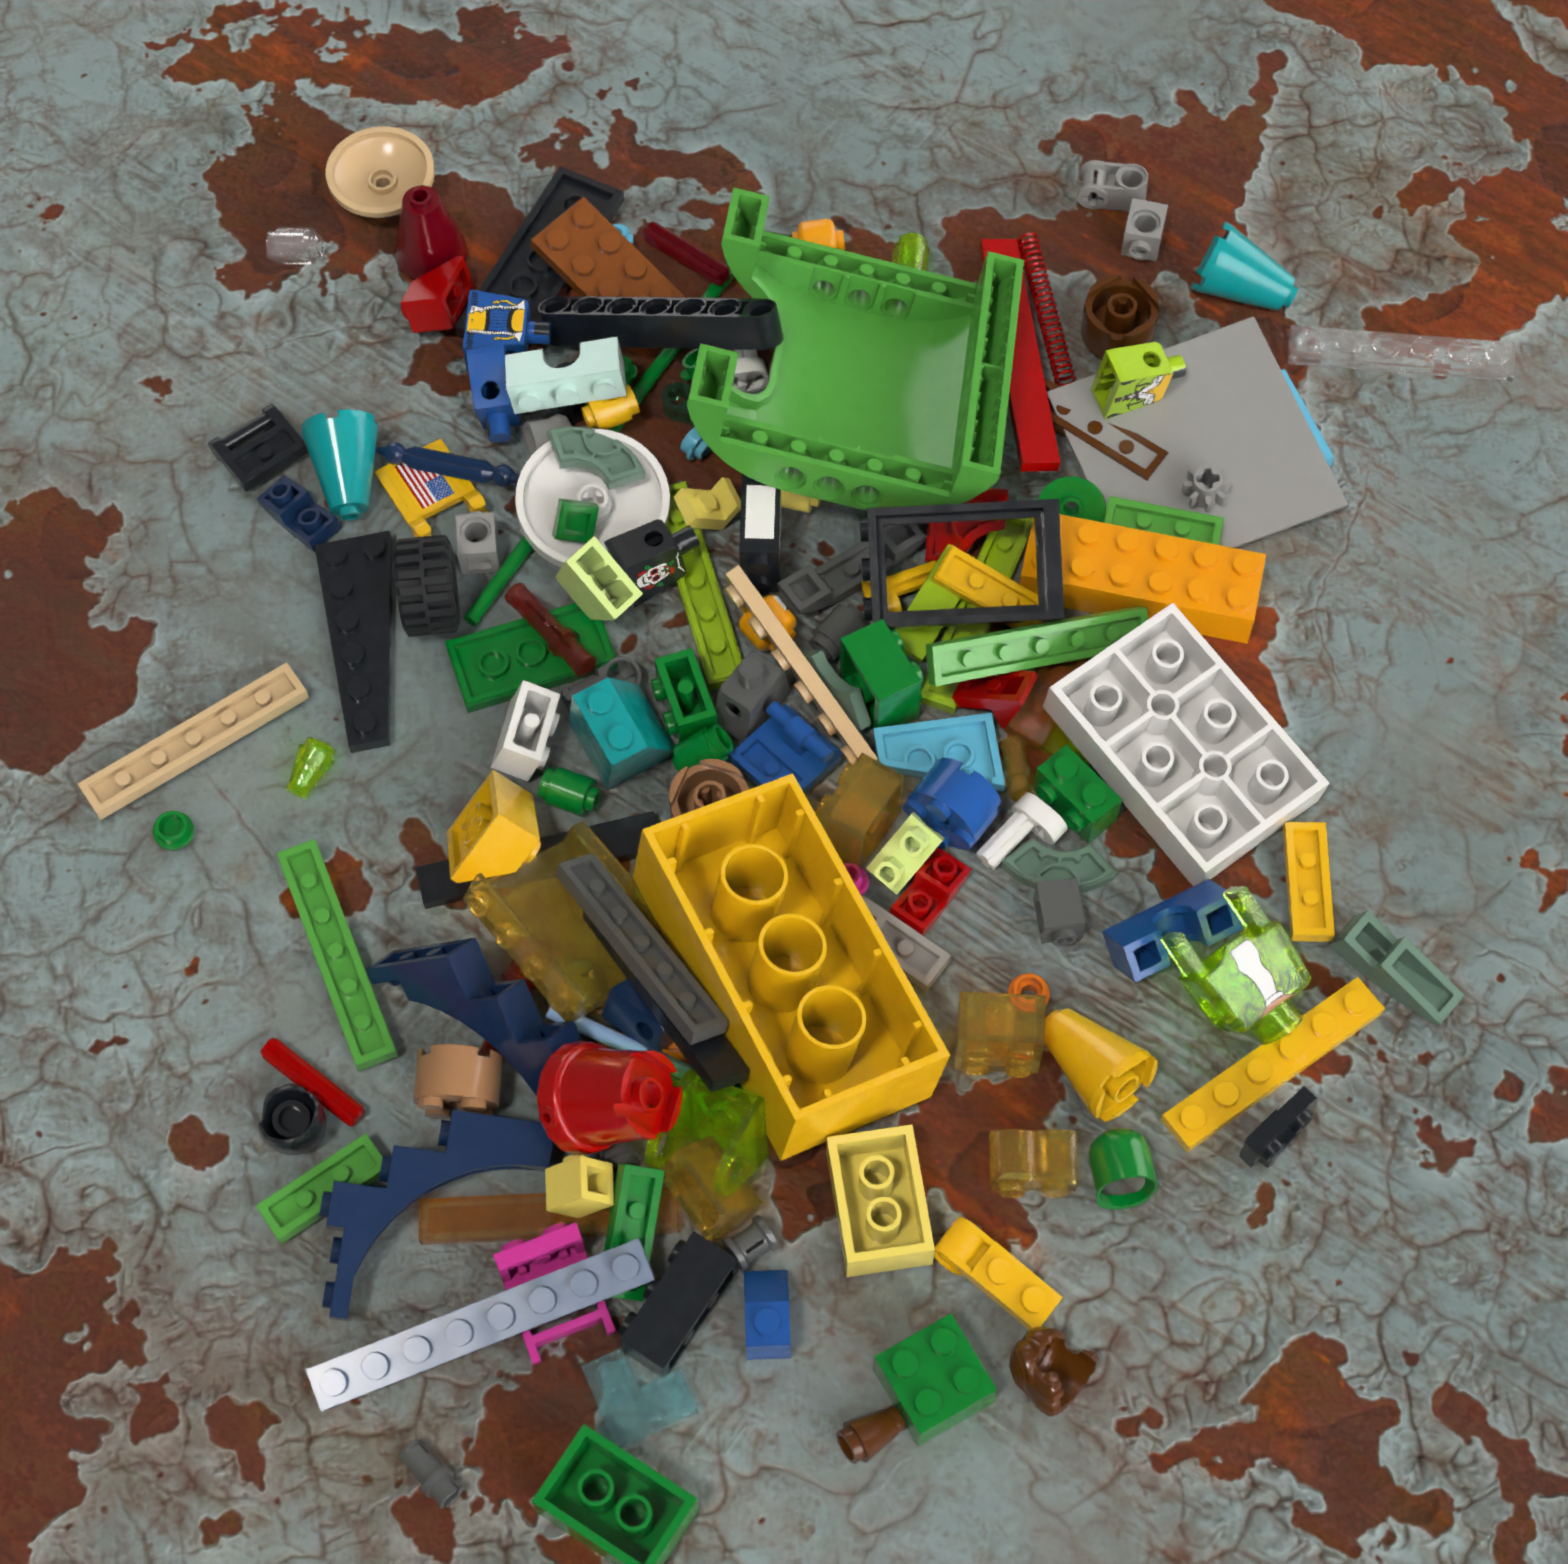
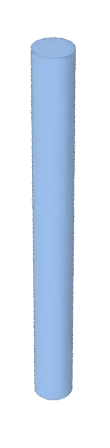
[546,1002,701,1085]

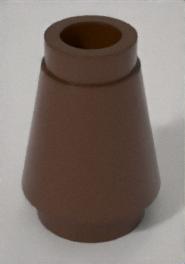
[836,1405,906,1464]

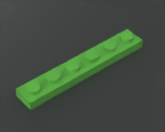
[925,606,1148,686]
[276,839,398,1072]

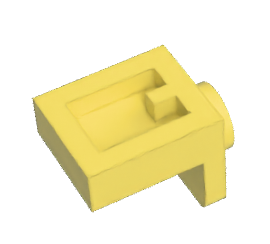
[674,477,741,530]

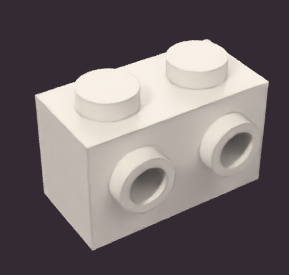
[490,680,560,781]

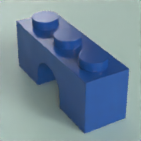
[1102,879,1243,983]

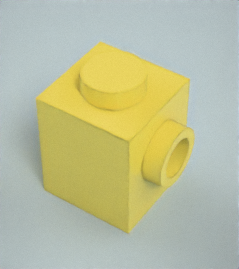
[545,1155,614,1218]

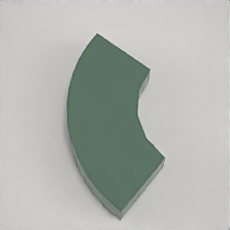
[547,427,645,490]
[800,649,871,730]
[1001,838,1117,893]

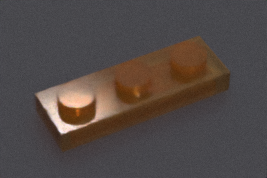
[1003,657,1091,751]

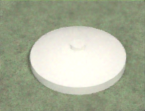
[515,429,670,568]

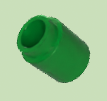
[672,724,734,772]
[538,767,601,817]

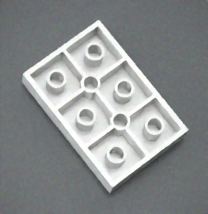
[1043,603,1329,886]

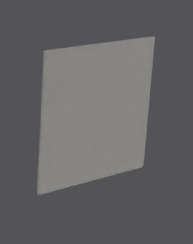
[1047,316,1348,548]

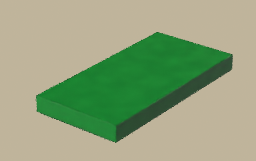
[445,602,618,713]

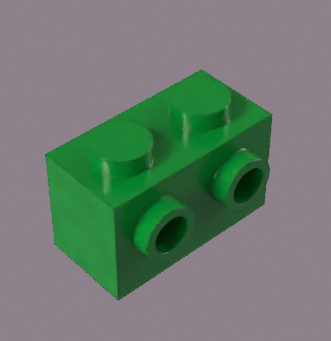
[650,648,717,743]
[1033,744,1122,844]

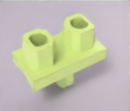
[866,812,945,895]

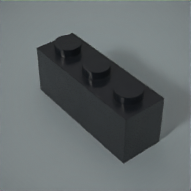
[618,1231,738,1380]

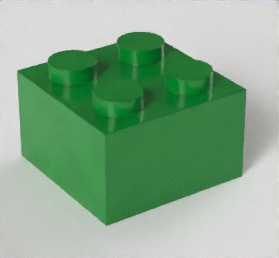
[839,619,924,731]
[873,1313,998,1447]

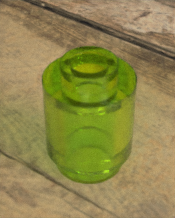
[892,233,930,271]

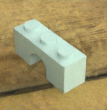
[505,337,627,414]

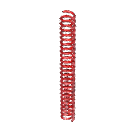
[1017,232,1076,386]

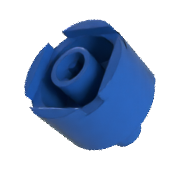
[903,758,1001,850]

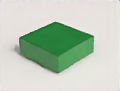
[552,498,599,543]

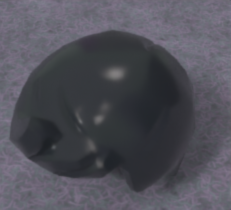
[259,1083,327,1156]

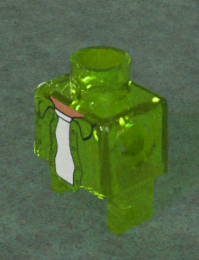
[1160,886,1311,1045]

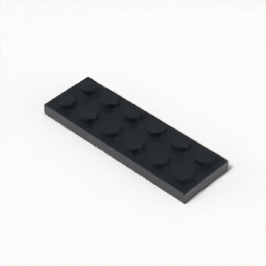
[455,166,624,348]

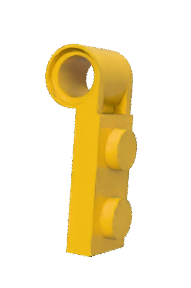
[934,1217,1063,1330]

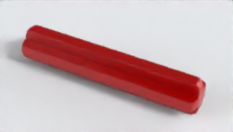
[260,1038,365,1127]

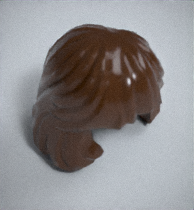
[1009,1327,1099,1416]

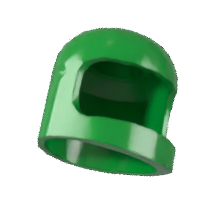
[1088,1128,1158,1210]

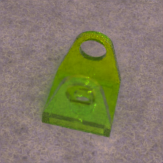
[645,1069,768,1197]

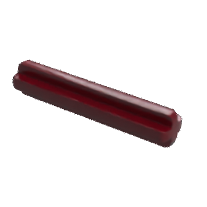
[642,221,731,286]

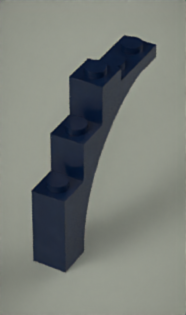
[319,1110,553,1321]

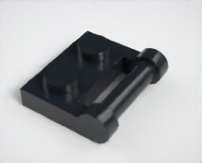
[208,404,308,492]

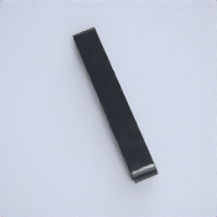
[538,296,784,350]

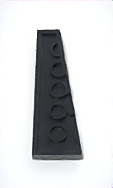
[314,531,392,753]

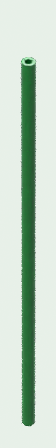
[463,263,734,626]

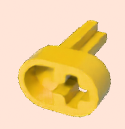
[861,560,936,612]

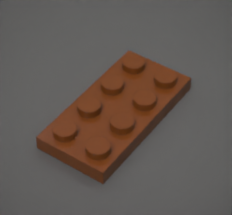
[530,197,686,348]

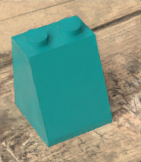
[569,677,674,790]

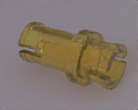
[1000,737,1035,801]

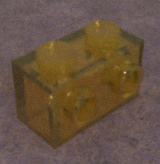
[661,1135,763,1241]

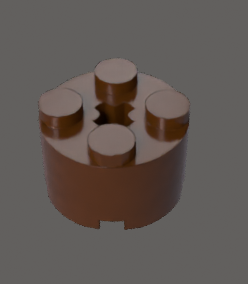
[1080,275,1159,358]

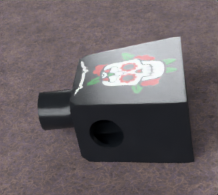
[604,519,700,608]

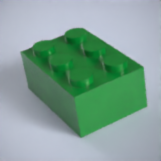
[531,1424,699,1564]

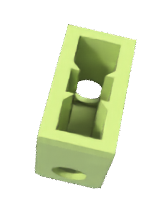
[556,536,643,620]

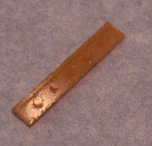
[419,1187,680,1245]

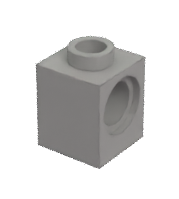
[1121,198,1168,262]
[455,511,500,575]

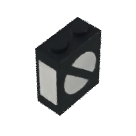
[739,474,782,595]

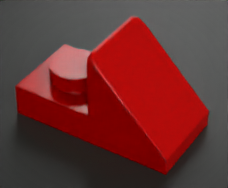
[952,670,1038,729]

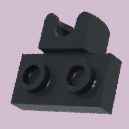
[1239,1086,1317,1168]

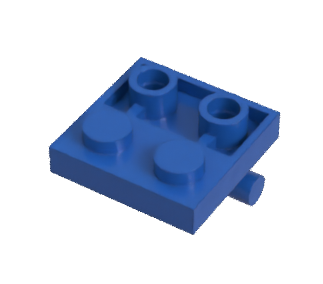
[729,701,843,794]

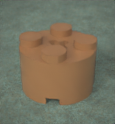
[669,759,749,818]
[413,1044,503,1119]

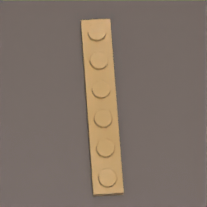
[725,565,878,773]
[78,662,309,820]

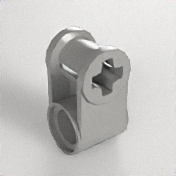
[1077,160,1148,212]

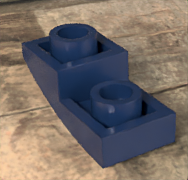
[257,475,342,552]

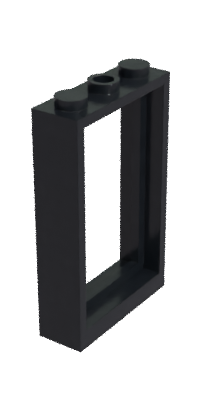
[860,499,1064,629]

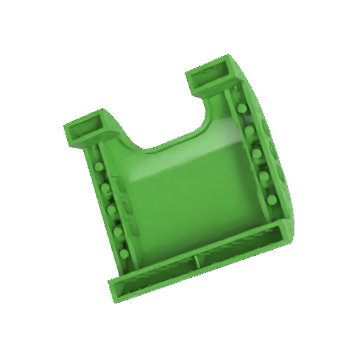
[687,187,1024,510]

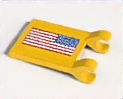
[374,438,488,537]

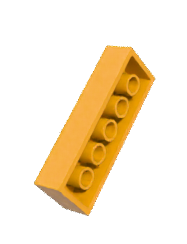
[1019,514,1266,644]

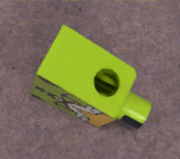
[1090,342,1186,420]

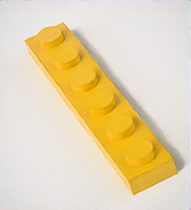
[1161,977,1385,1153]

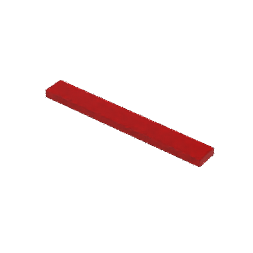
[979,239,1061,472]

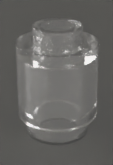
[266,227,323,265]

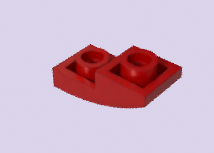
[889,847,972,936]

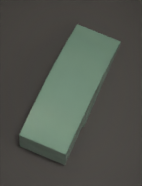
[1330,910,1464,1026]

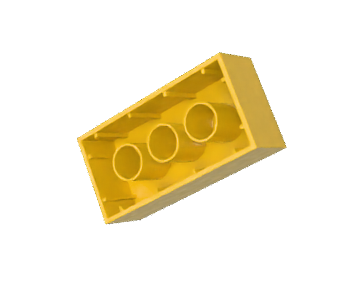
[633,773,950,1161]

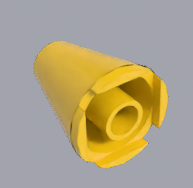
[1042,1008,1158,1122]

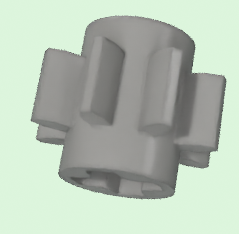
[1181,461,1231,513]

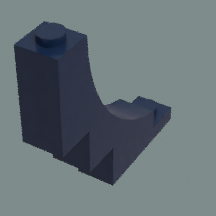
[366,938,582,1117]

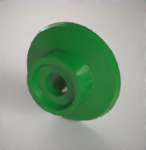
[1038,476,1106,522]

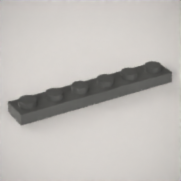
[556,853,729,1045]

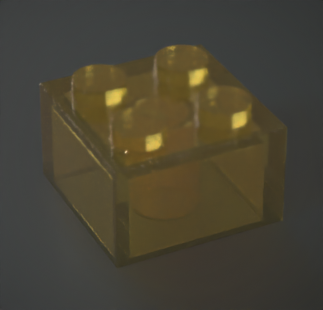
[816,753,904,869]
[954,991,1045,1078]

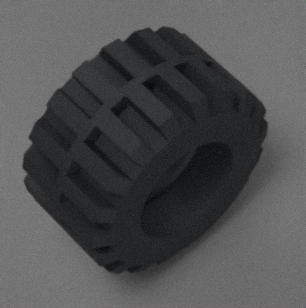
[394,535,460,637]

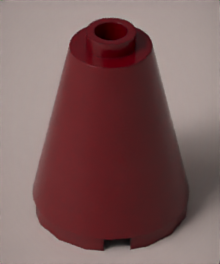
[395,185,468,280]

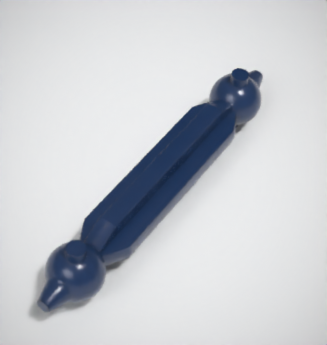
[376,442,520,487]

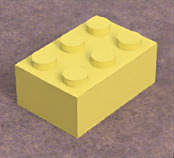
[826,1125,935,1277]

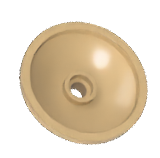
[326,126,435,218]

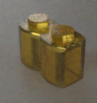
[989,1129,1078,1198]

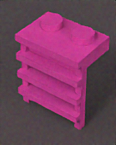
[493,1223,616,1365]

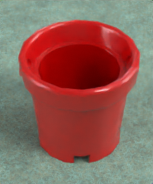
[537,1041,683,1155]

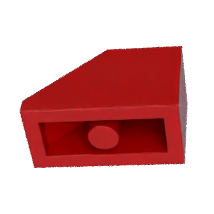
[400,256,475,333]

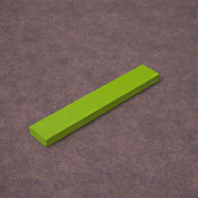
[666,481,742,691]
[920,518,1033,714]

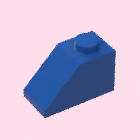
[744,1270,791,1360]

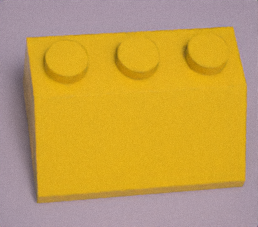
[447,770,541,883]

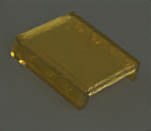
[463,821,668,1021]

